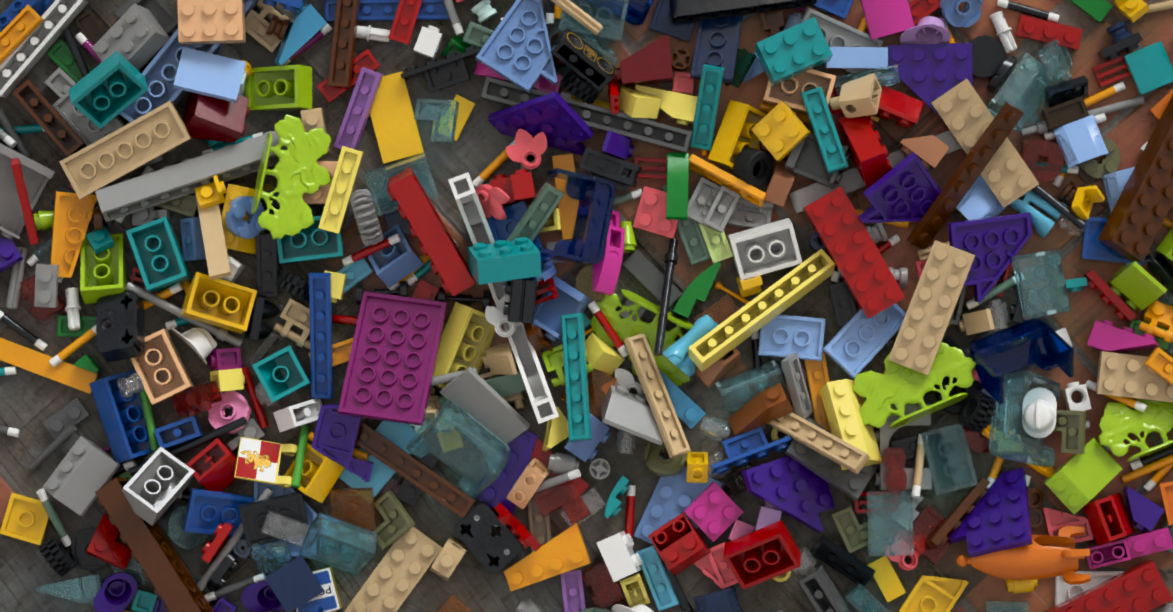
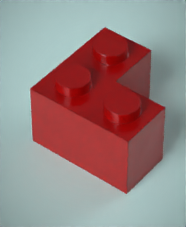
[490,169,536,206]

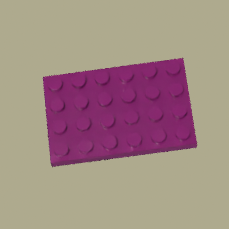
[338,291,448,426]

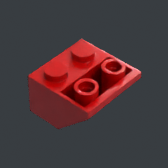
[876,86,923,129]
[186,437,237,492]
[1083,492,1135,546]
[648,512,711,575]

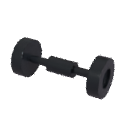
[356,281,408,305]
[438,287,491,311]

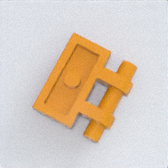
[1139,300,1173,343]

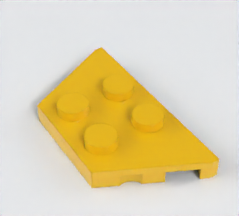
[898,575,969,612]

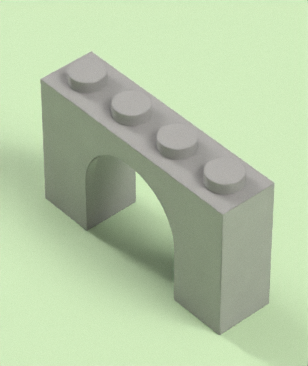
[874,404,932,490]

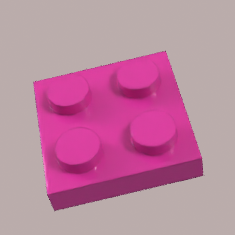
[683,481,743,542]

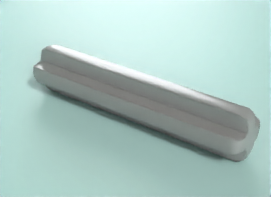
[6,247,28,309]

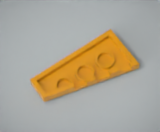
[50,191,97,278]
[504,523,591,591]

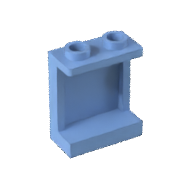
[533,275,591,342]

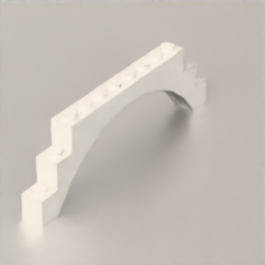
[448,172,559,424]

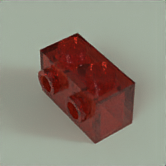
[171,380,222,417]

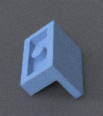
[180,217,206,261]

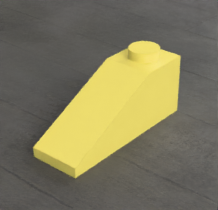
[635,85,698,126]

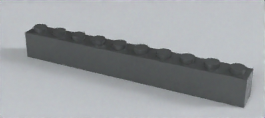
[481,76,692,153]

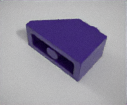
[601,130,635,161]
[1123,486,1165,532]

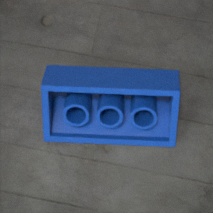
[89,369,157,463]

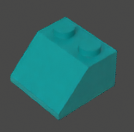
[252,345,311,403]

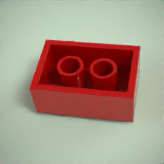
[839,116,892,189]
[723,520,801,590]

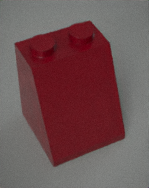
[616,35,673,87]
[183,93,250,143]

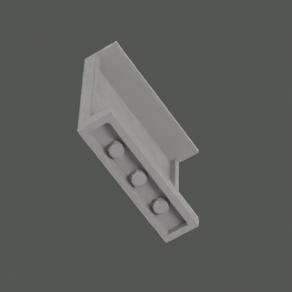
[0,143,55,240]

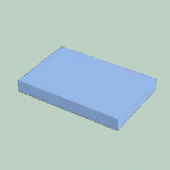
[173,47,246,103]
[758,314,826,361]

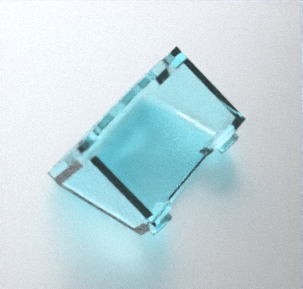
[989,370,1061,467]
[406,401,511,499]

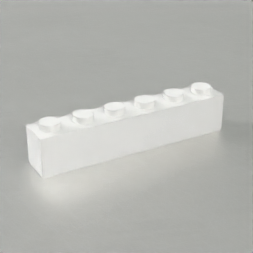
[0,0,88,99]

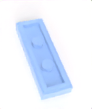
[824,47,888,69]

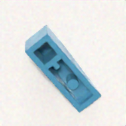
[274,4,327,66]
[659,370,706,429]

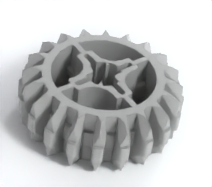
[350,188,384,246]

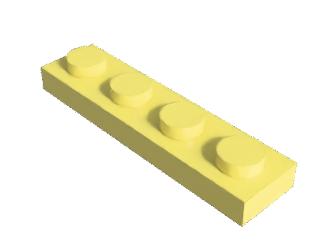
[318,146,364,234]

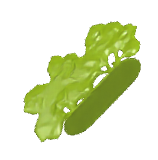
[251,114,332,239]
[590,289,693,386]
[852,342,976,429]
[1099,399,1173,462]

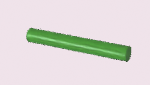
[139,388,159,452]
[291,425,309,488]

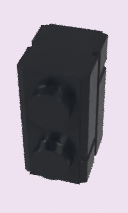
[503,277,537,324]

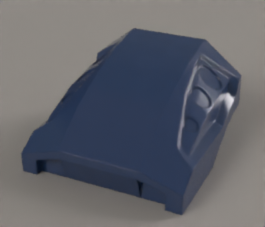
[693,586,742,612]

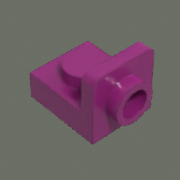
[208,347,242,371]

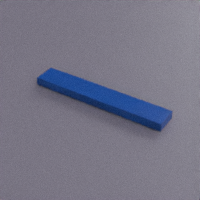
[325,0,450,22]
[309,273,333,399]

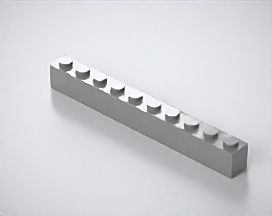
[95,131,287,222]

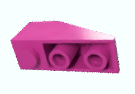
[1087,319,1159,353]

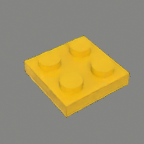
[751,101,810,161]
[0,493,54,545]

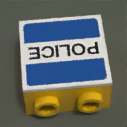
[296,566,342,612]

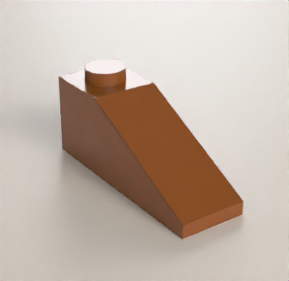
[728,383,794,436]

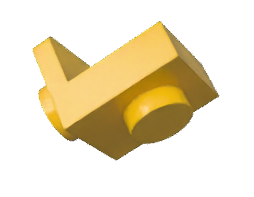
[1071,185,1105,220]

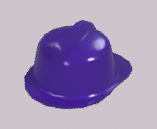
[93,573,138,612]
[241,581,284,612]

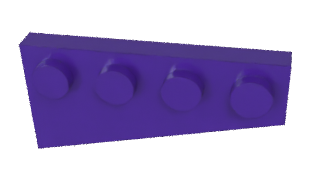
[475,429,538,514]

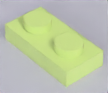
[699,224,733,264]

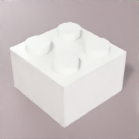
[597,531,643,582]

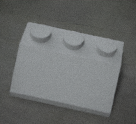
[600,385,663,445]
[43,436,121,517]
[122,446,195,526]

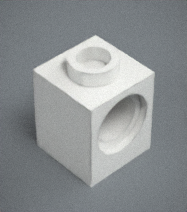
[413,25,443,59]
[1062,381,1092,411]

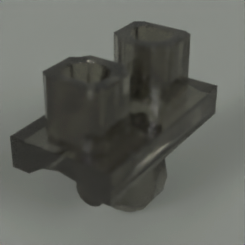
[722,463,753,496]

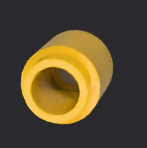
[1005,579,1038,594]

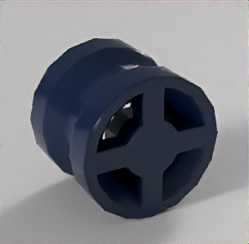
[1106,20,1132,44]
[809,231,826,251]

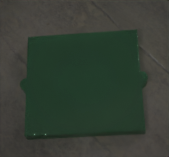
[724,48,757,88]

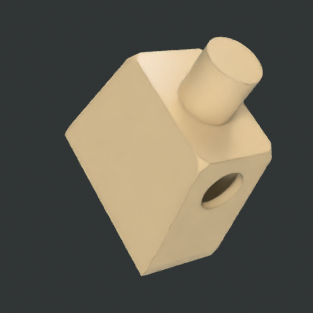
[830,73,882,118]
[430,536,468,581]

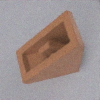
[765,162,796,208]

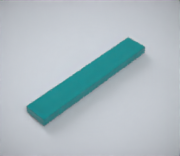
[561,313,592,442]

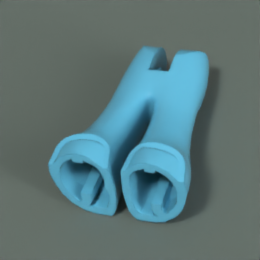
[1009,190,1067,239]
[662,315,719,377]

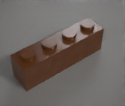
[12,79,87,157]

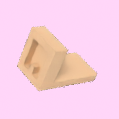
[507,458,551,509]

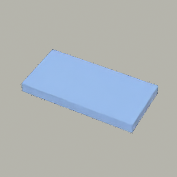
[822,303,906,379]

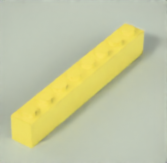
[688,248,835,372]

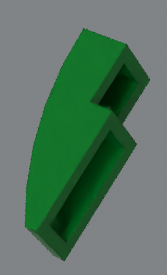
[666,152,689,220]
[672,262,722,319]

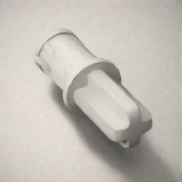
[989,11,1017,53]
[356,25,390,42]
[65,287,82,331]

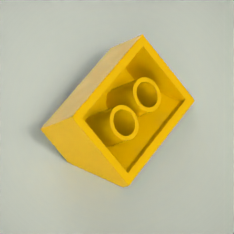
[708,100,767,170]
[222,184,272,255]
[180,272,257,334]

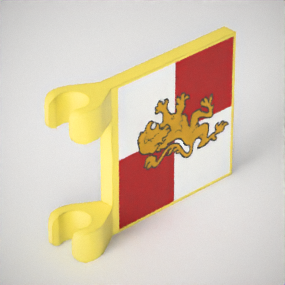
[234,437,297,489]

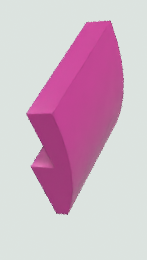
[860,0,915,40]

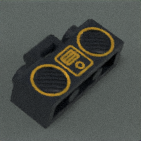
[551,28,616,92]

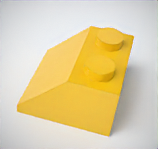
[284,443,345,503]

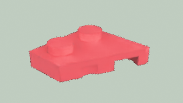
[694,541,739,589]

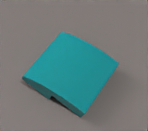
[1123,41,1173,95]

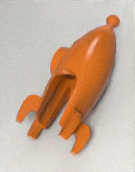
[956,526,1091,585]

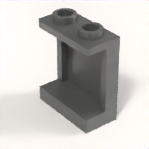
[115,0,178,50]
[785,134,851,189]

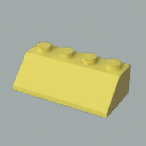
[433,302,496,388]
[819,379,883,470]

